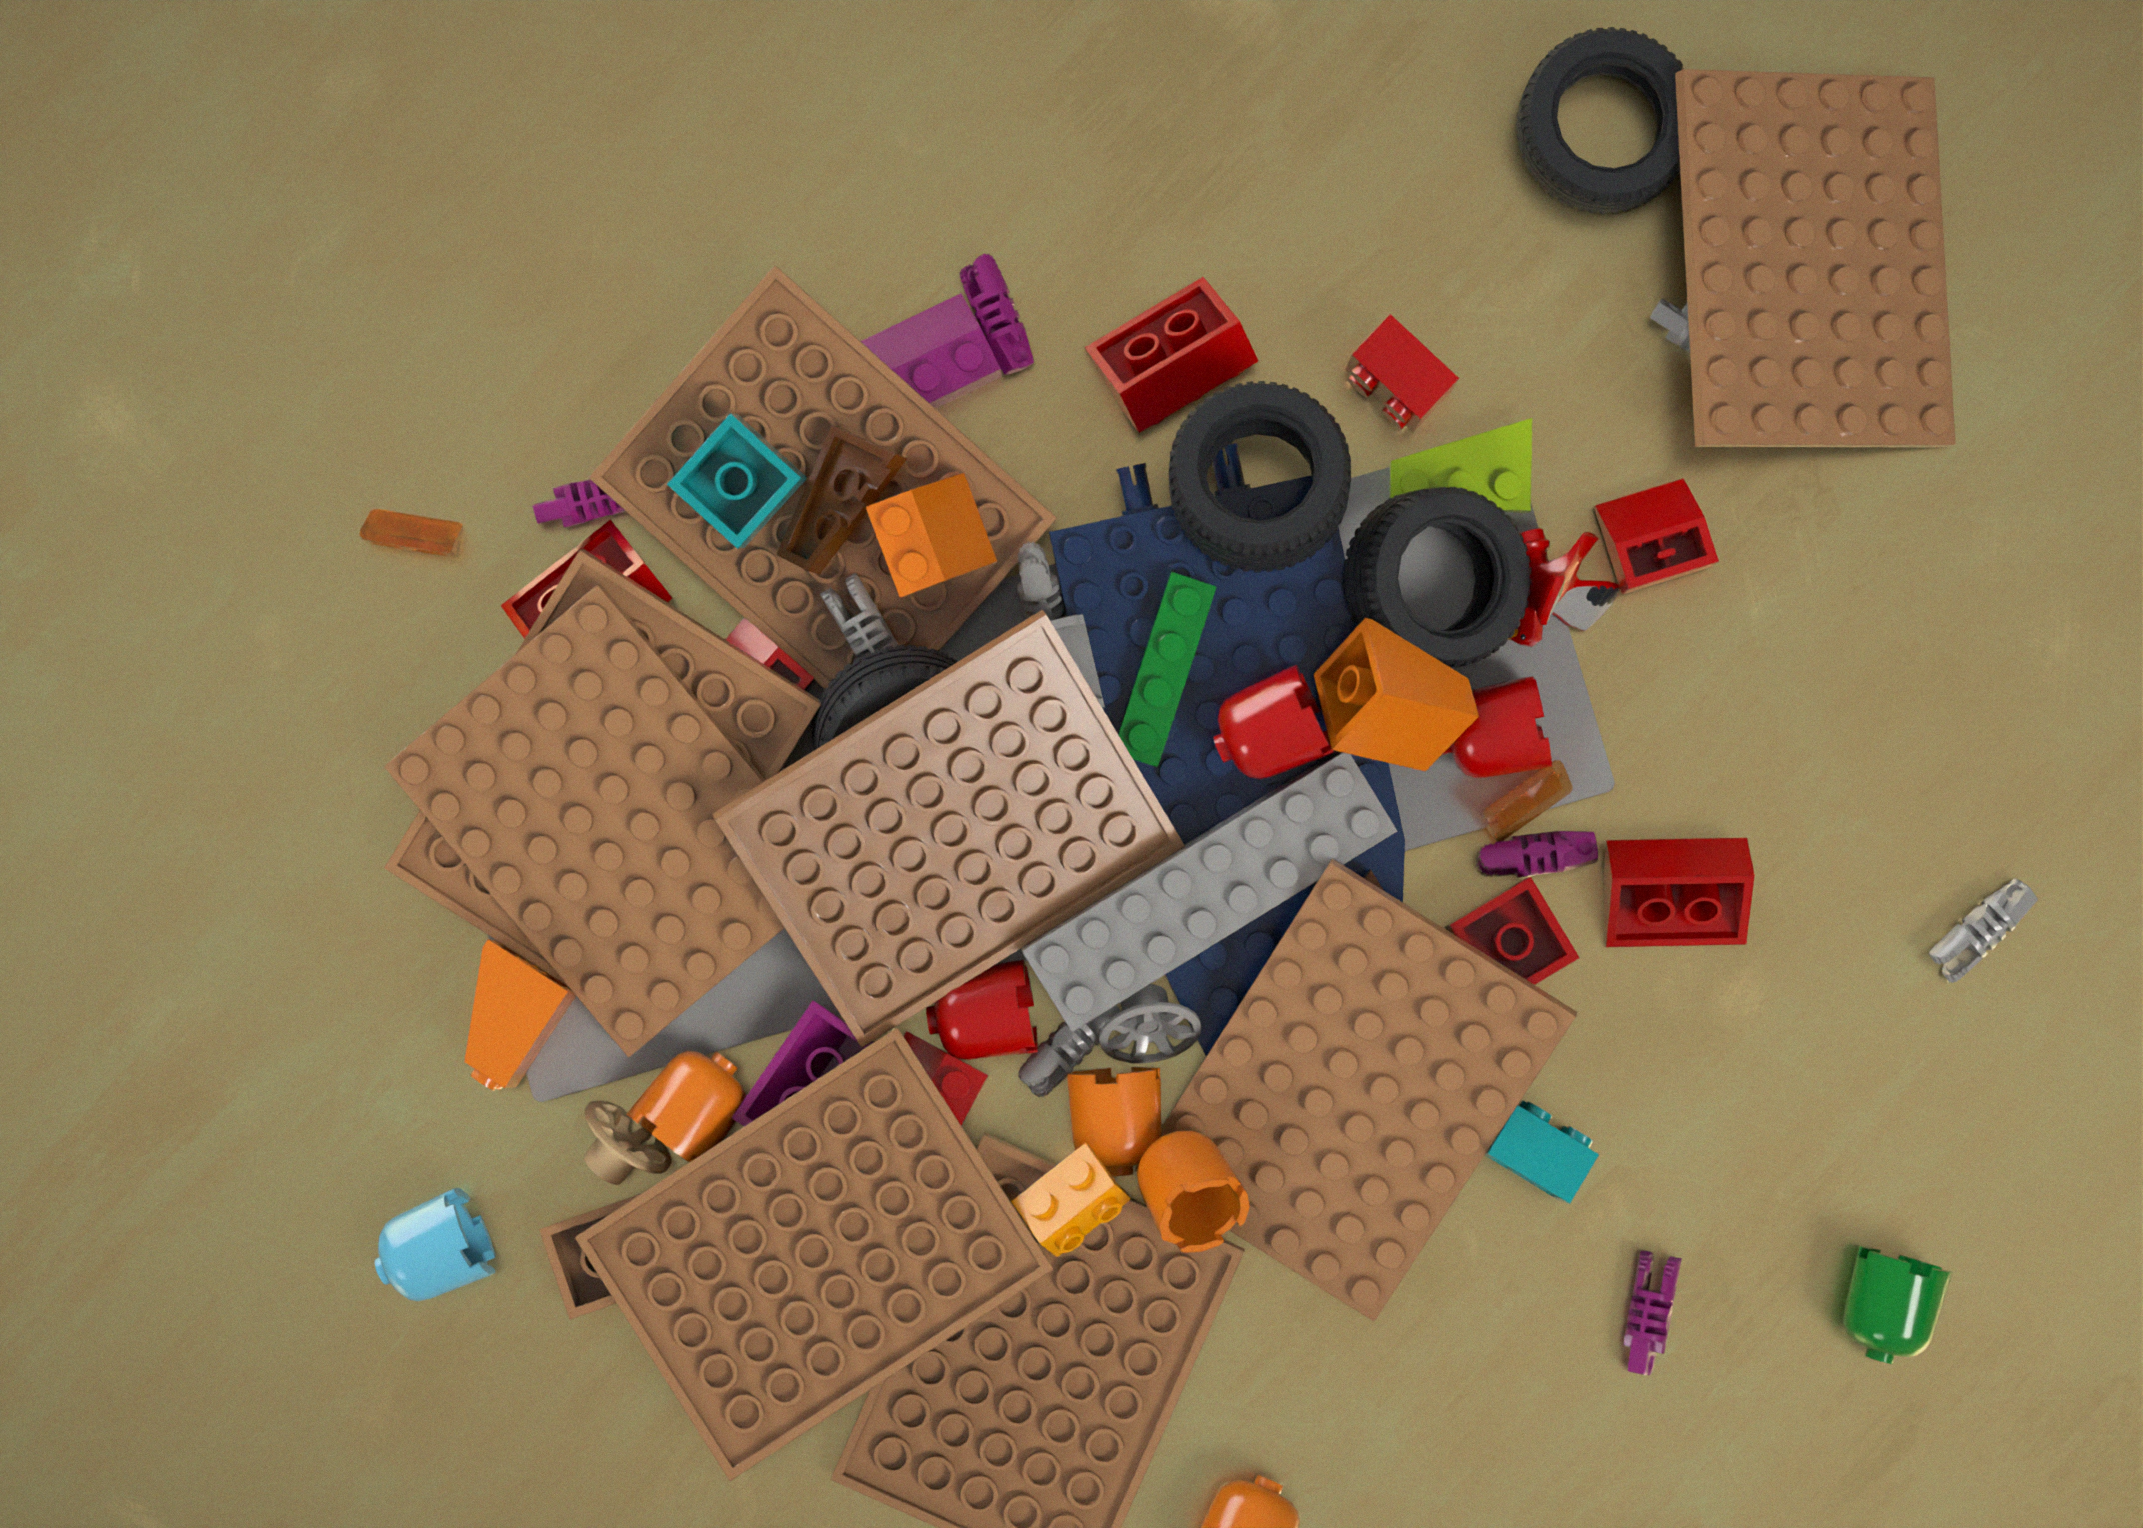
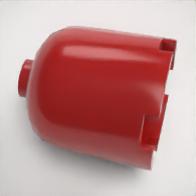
[1213,665,1334,779]
[1443,676,1552,778]
[926,960,1039,1060]

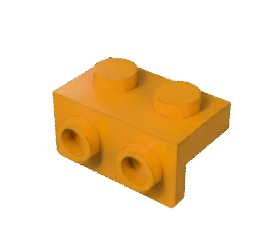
[1011,1143,1131,1257]

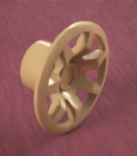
[584,1100,672,1185]

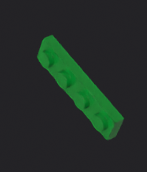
[1118,572,1217,767]

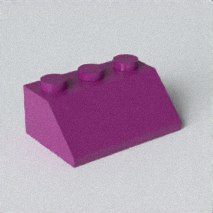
[861,293,1002,408]
[732,1000,875,1127]

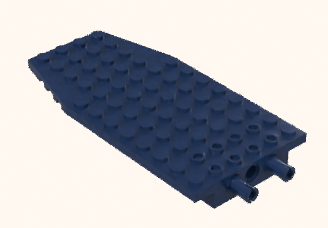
[1049,443,1405,1056]

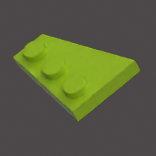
[1389,418,1532,513]

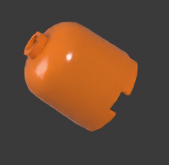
[626,1051,746,1163]
[1067,1067,1162,1176]
[1137,1131,1250,1253]
[1200,1475,1300,1528]

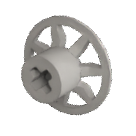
[1099,984,1201,1063]

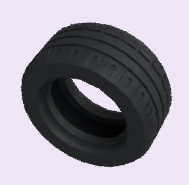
[1516,27,1684,214]
[1169,381,1351,573]
[1343,487,1532,667]
[812,644,957,751]

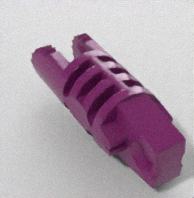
[959,253,1034,375]
[532,479,626,528]
[1476,831,1598,878]
[1623,1250,1682,1376]

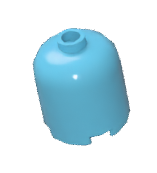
[374,1188,495,1301]

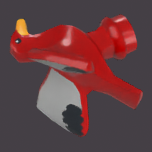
[1507,528,1621,647]

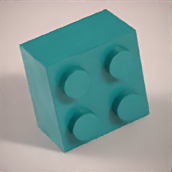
[667,413,807,549]
[1485,1101,1599,1204]

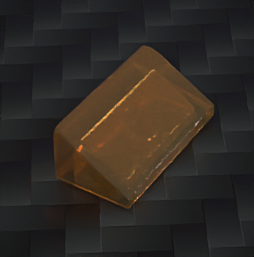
[359,509,463,558]
[1478,760,1573,842]

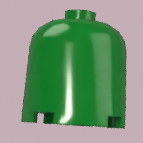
[1843,1246,1953,1364]

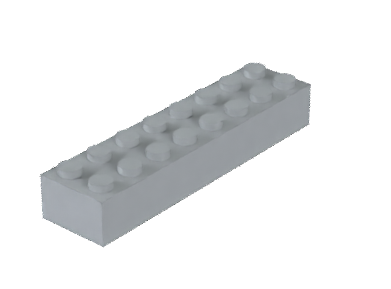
[1021,751,1397,1032]

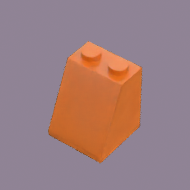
[866,473,998,597]
[1314,618,1479,772]
[464,939,576,1091]

